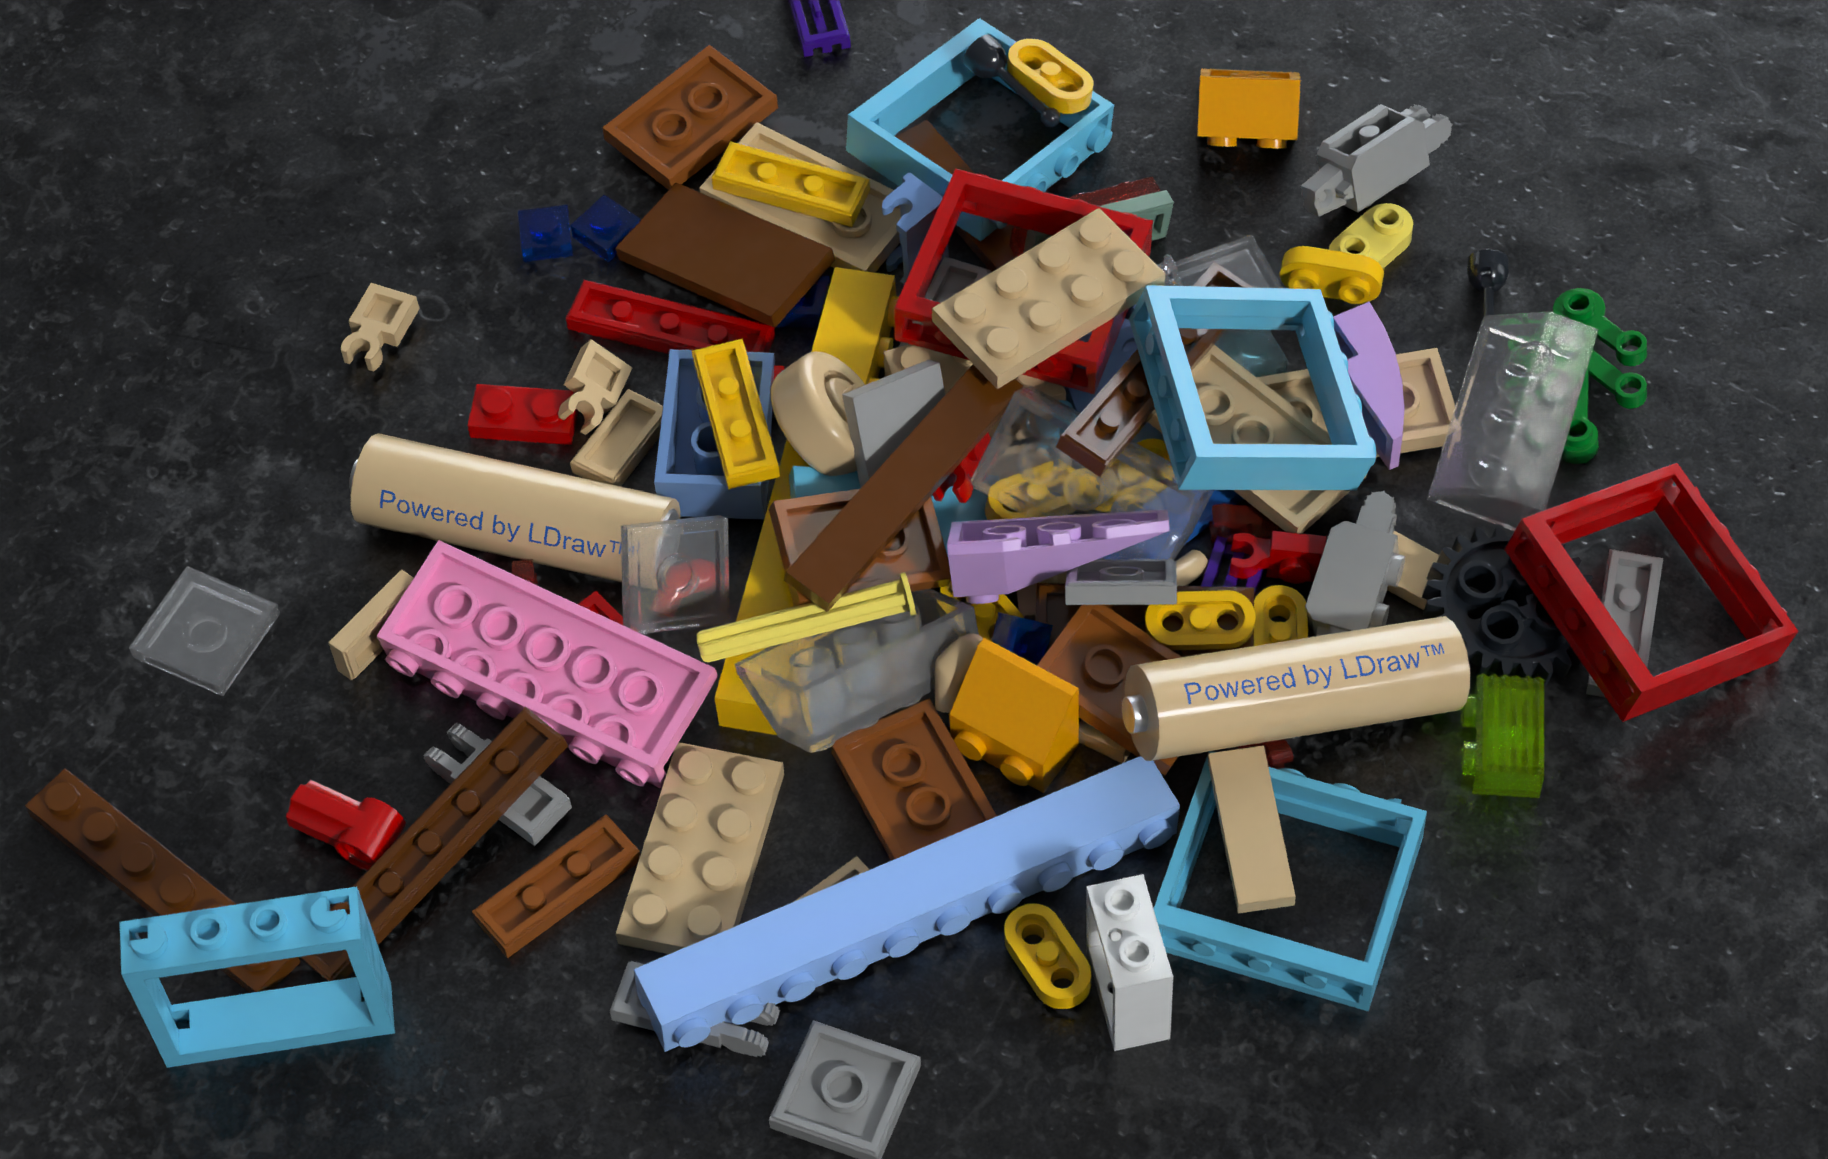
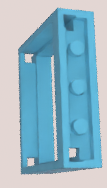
[846,18,1114,241]
[1129,285,1376,490]
[1153,751,1427,1012]
[120,887,395,1068]

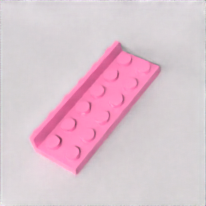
[376,540,718,789]

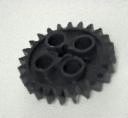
[1422,524,1600,689]

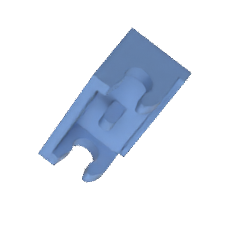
[882,172,949,289]

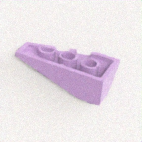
[947,509,1169,604]

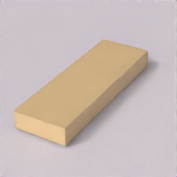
[1208,746,1296,913]

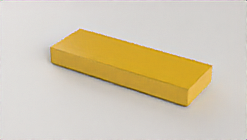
[711,141,870,227]
[691,339,780,489]

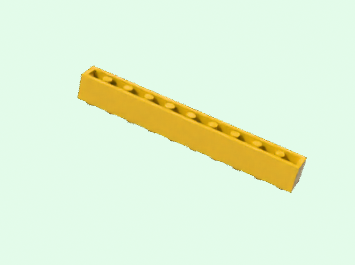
[715,267,899,736]

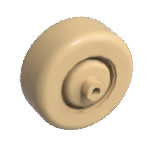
[771,351,865,476]

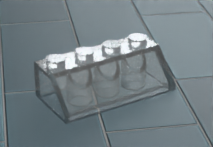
[1427,311,1599,531]
[971,386,1214,561]
[735,589,979,753]

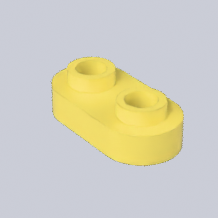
[1329,203,1413,268]

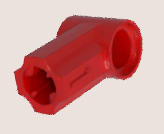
[286,780,406,871]

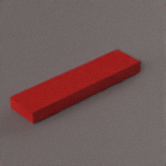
[566,280,775,354]

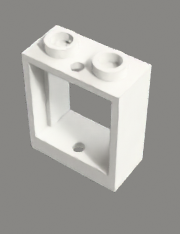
[1086,874,1173,1051]

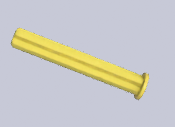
[696,572,916,663]

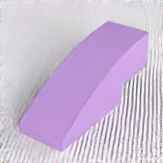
[1333,302,1405,470]

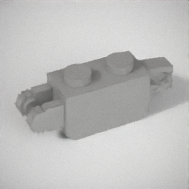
[1301,104,1453,217]
[1305,490,1405,636]

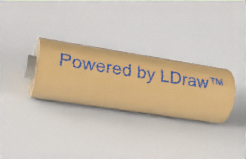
[349,433,681,590]
[1122,616,1470,761]

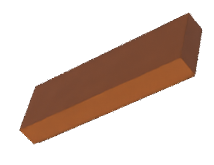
[472,814,641,958]

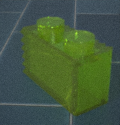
[1462,673,1544,798]

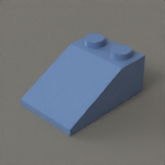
[654,349,775,520]

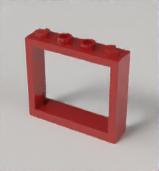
[894,168,1153,395]
[1504,463,1799,722]

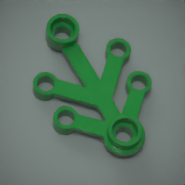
[1508,288,1647,464]

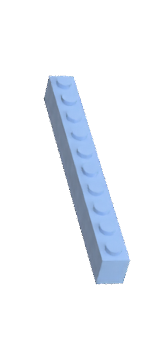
[634,756,1180,1052]

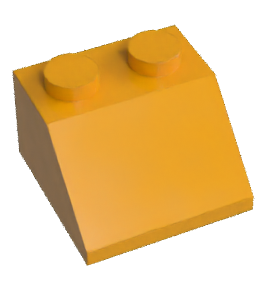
[1197,69,1301,149]
[949,637,1079,793]

